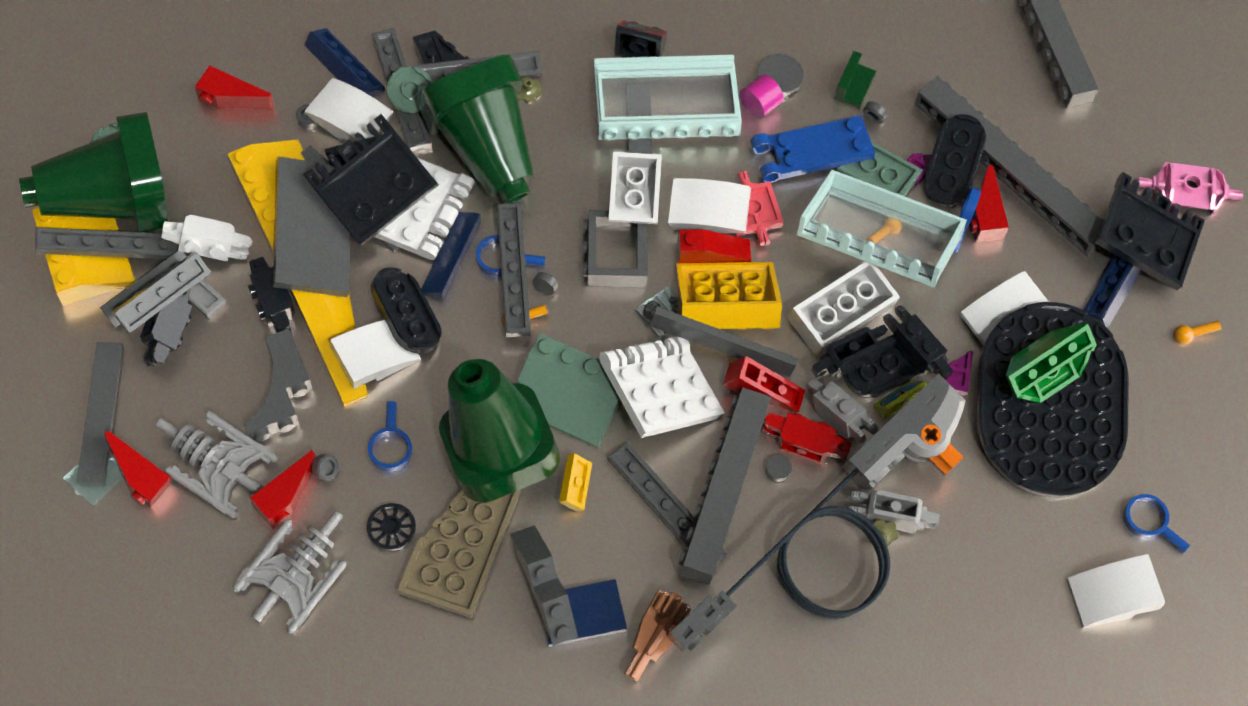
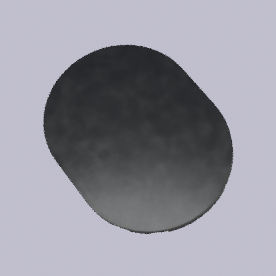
[977,302,1129,498]

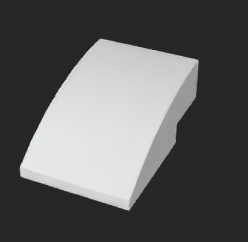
[304,78,393,142]
[668,178,751,233]
[960,271,1049,345]
[330,320,421,389]
[1067,554,1165,628]

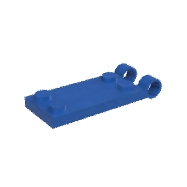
[750,115,875,183]

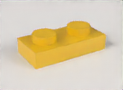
[559,453,592,512]

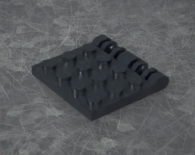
[304,114,439,246]
[1095,172,1205,290]

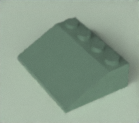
[517,333,622,448]

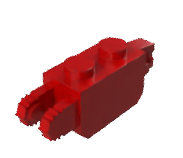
[762,413,852,464]

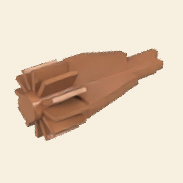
[624,590,692,682]

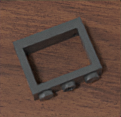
[583,210,648,287]

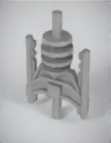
[155,411,278,519]
[232,511,347,634]

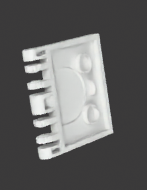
[374,158,475,260]
[600,336,724,438]

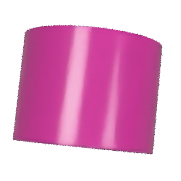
[740,74,784,119]

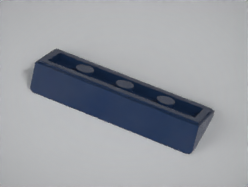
[305,28,385,98]
[421,212,481,302]
[1083,255,1141,328]

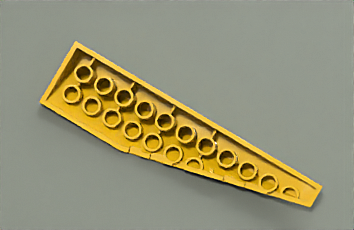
[227,139,368,407]

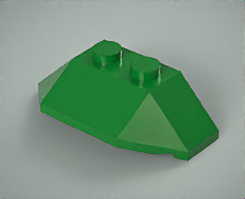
[1006,323,1097,403]

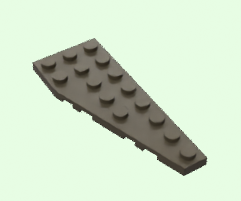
[397,489,522,618]

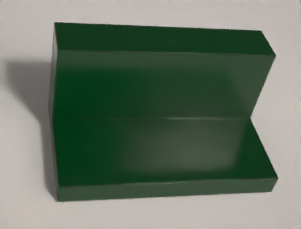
[834,51,876,109]

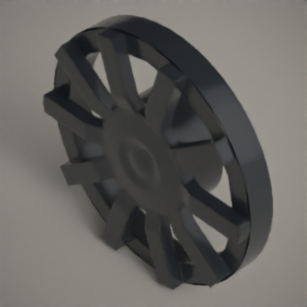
[367,503,416,551]

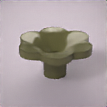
[518,77,543,103]
[869,519,899,546]

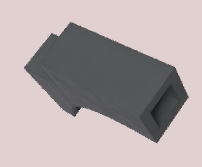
[244,329,312,442]
[510,525,578,646]

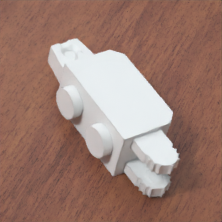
[161,215,253,261]

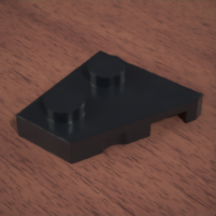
[413,30,470,64]

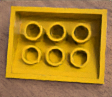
[32,207,135,306]
[676,262,782,330]

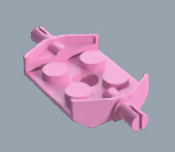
[1137,162,1243,215]

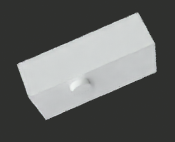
[787,262,900,357]

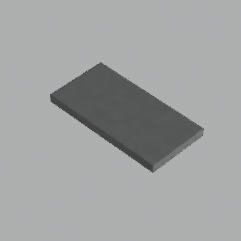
[273,156,350,297]

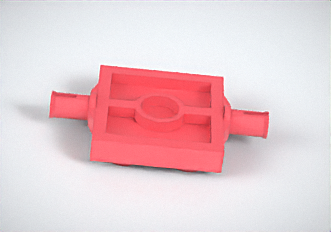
[736,171,784,246]

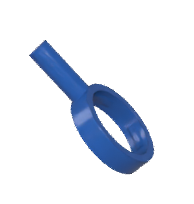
[953,187,981,253]
[476,235,546,276]
[368,401,412,472]
[1123,494,1190,553]

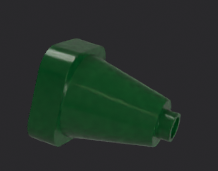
[419,55,534,204]
[19,112,168,233]
[439,359,560,502]

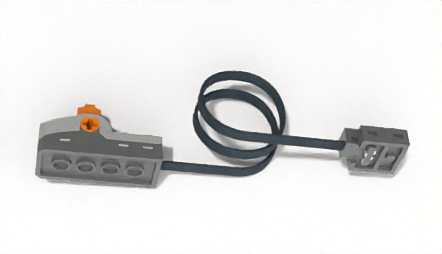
[667,373,966,651]

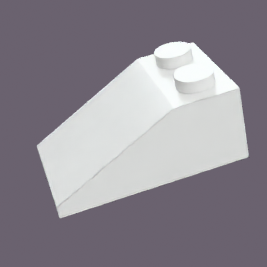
[608,152,662,224]

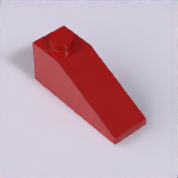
[195,65,274,110]
[969,165,1009,242]
[677,229,752,263]
[723,356,805,413]
[105,431,171,508]
[250,450,316,529]

